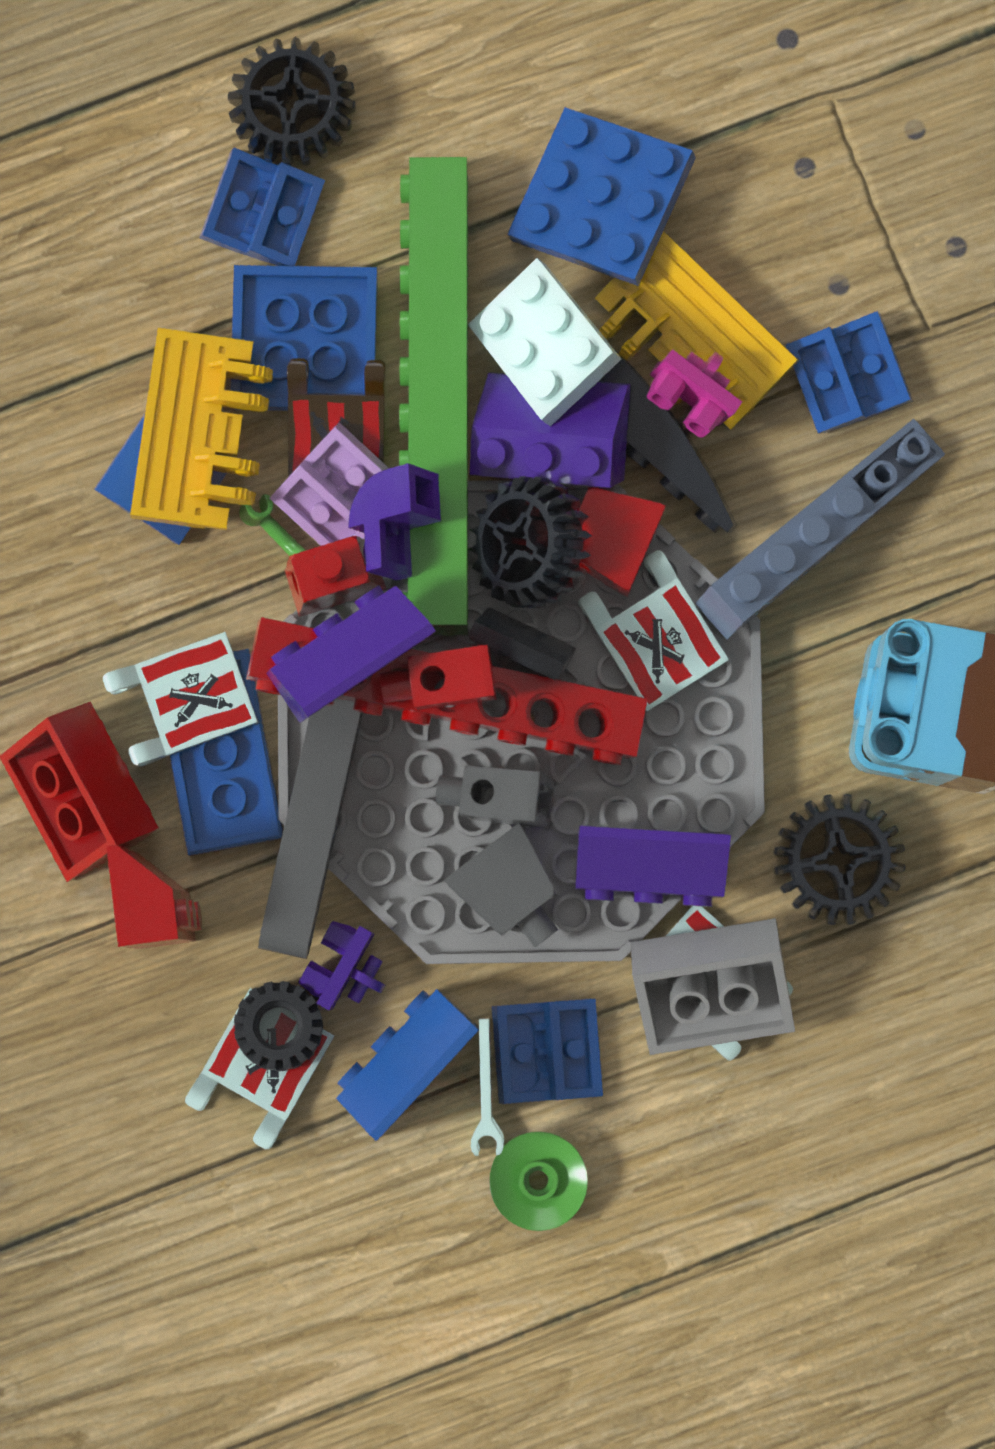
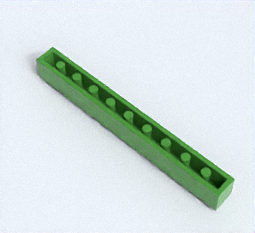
[399,157,468,635]

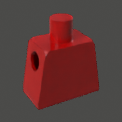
[577,487,666,597]
[285,536,387,617]
[380,645,497,710]

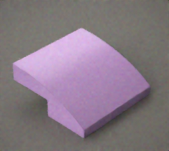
[269,422,389,546]

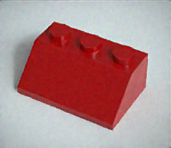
[0,701,159,882]
[106,845,202,949]

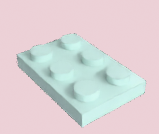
[468,258,621,426]

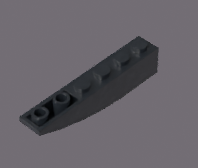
[599,347,737,533]

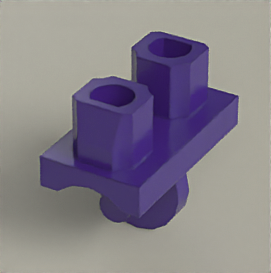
[298,921,386,1011]

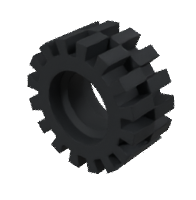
[234,981,323,1072]

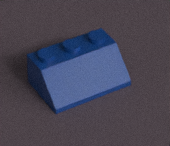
[336,989,479,1141]

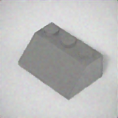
[630,918,795,1055]

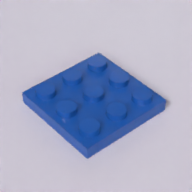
[507,107,696,286]
[231,265,378,411]

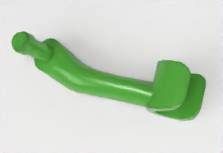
[239,494,306,556]

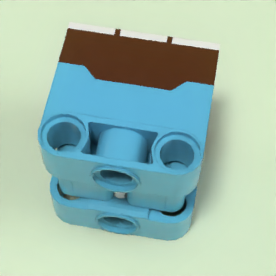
[849,619,995,794]

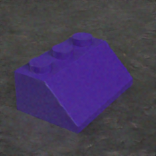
[469,372,630,488]
[266,585,436,723]
[575,826,731,907]

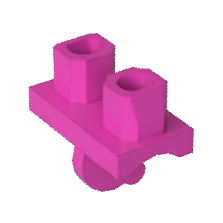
[647,349,742,438]

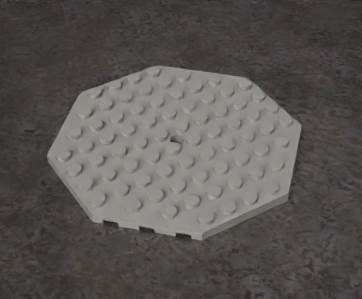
[278,480,765,964]

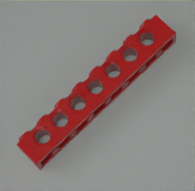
[246,617,648,765]

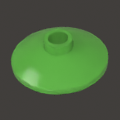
[489,1131,588,1231]

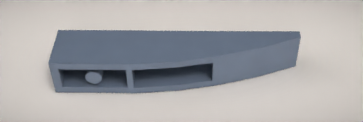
[695,418,945,640]

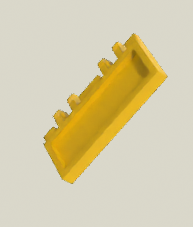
[595,230,799,430]
[130,327,273,530]

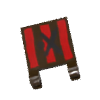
[287,358,386,477]

